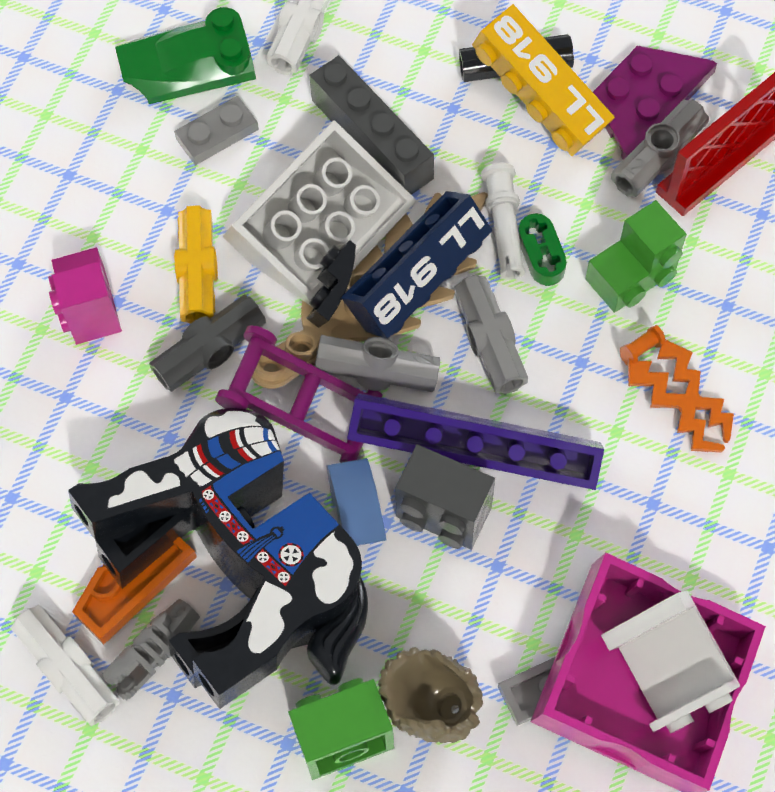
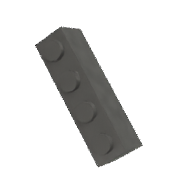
[309,55,434,195]

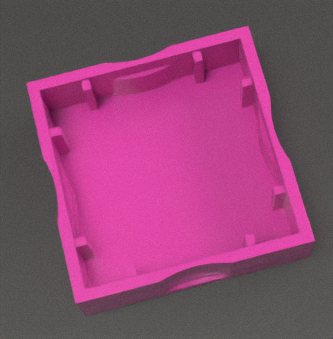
[530,552,766,792]

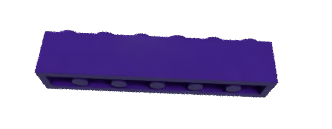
[347,393,605,490]

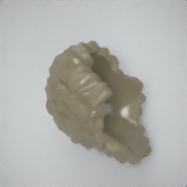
[378,647,483,743]

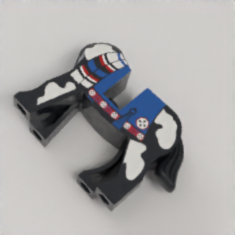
[68,408,368,710]

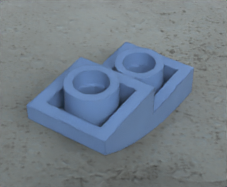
[326,458,387,546]

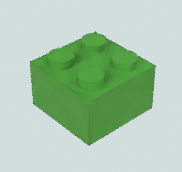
[288,678,395,781]

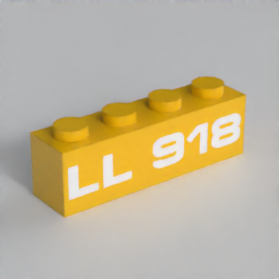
[472,4,615,157]

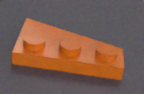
[72,537,197,645]

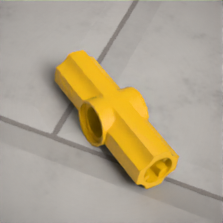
[174,205,218,324]

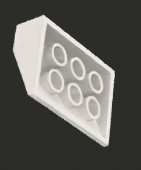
[222,120,417,308]

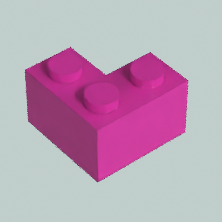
[48,247,122,345]

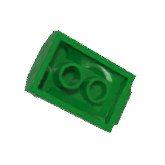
[115,7,256,104]

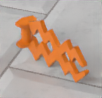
[620,325,734,453]

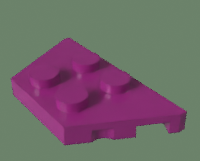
[593,46,717,160]

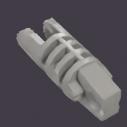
[102,599,200,701]

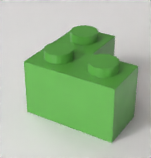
[585,200,687,313]

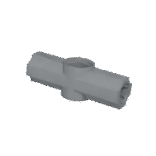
[611,99,709,197]
[454,274,528,395]
[315,335,440,392]

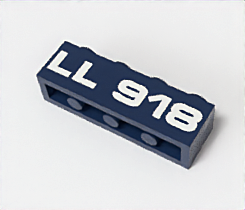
[341,191,493,339]

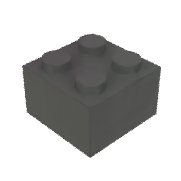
[395,444,495,550]

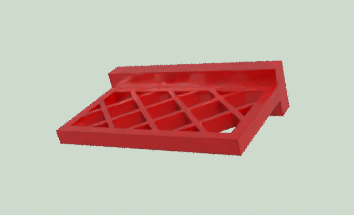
[656,72,775,216]

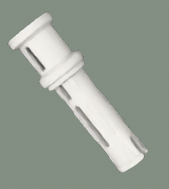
[481,163,526,280]

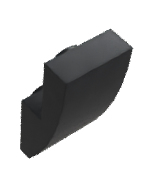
[307,240,356,328]

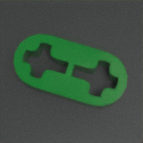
[518,213,567,286]

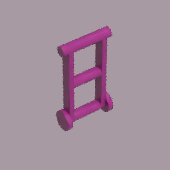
[215,325,383,463]

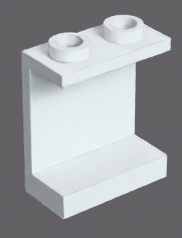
[601,590,740,734]

